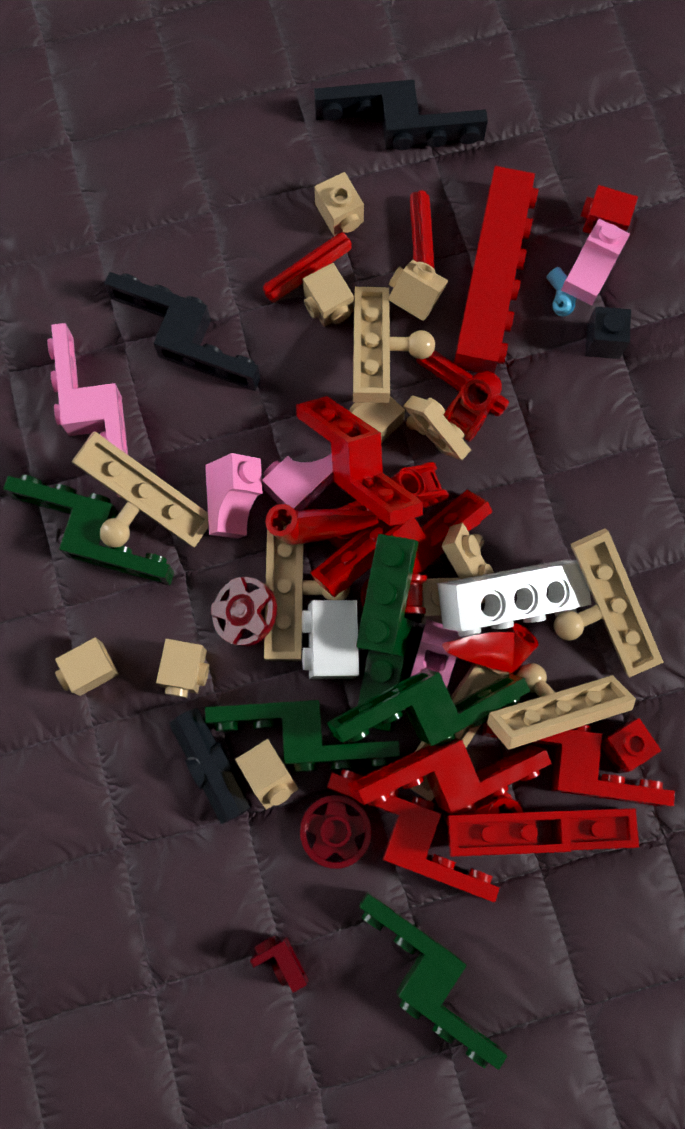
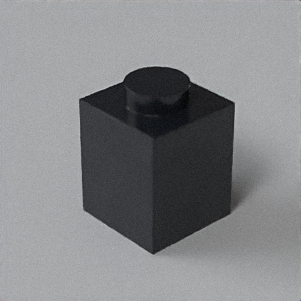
[585,306,631,359]

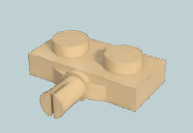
[403,396,471,460]
[442,523,494,603]

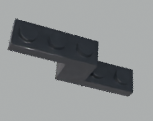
[314,80,488,150]
[104,272,260,391]

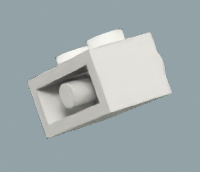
[302,600,359,679]

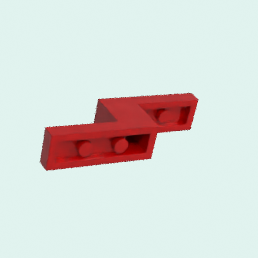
[296,396,423,526]
[311,489,493,598]
[482,720,675,807]
[348,737,552,814]
[327,769,500,903]
[447,808,639,857]

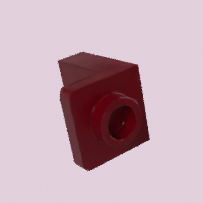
[249,935,309,993]

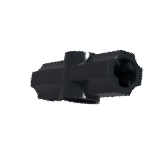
[169,708,251,825]

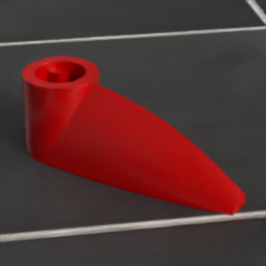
[265,504,378,545]
[442,623,539,673]

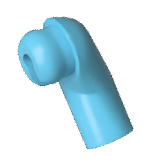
[546,267,577,317]

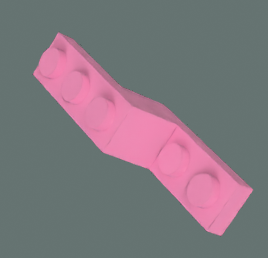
[47,323,128,497]

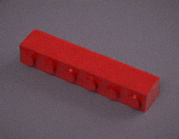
[454,166,539,373]

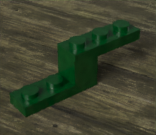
[3,475,174,586]
[356,534,418,731]
[327,668,530,747]
[205,700,400,772]
[359,892,508,1070]

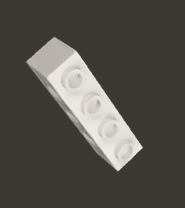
[437,560,591,636]

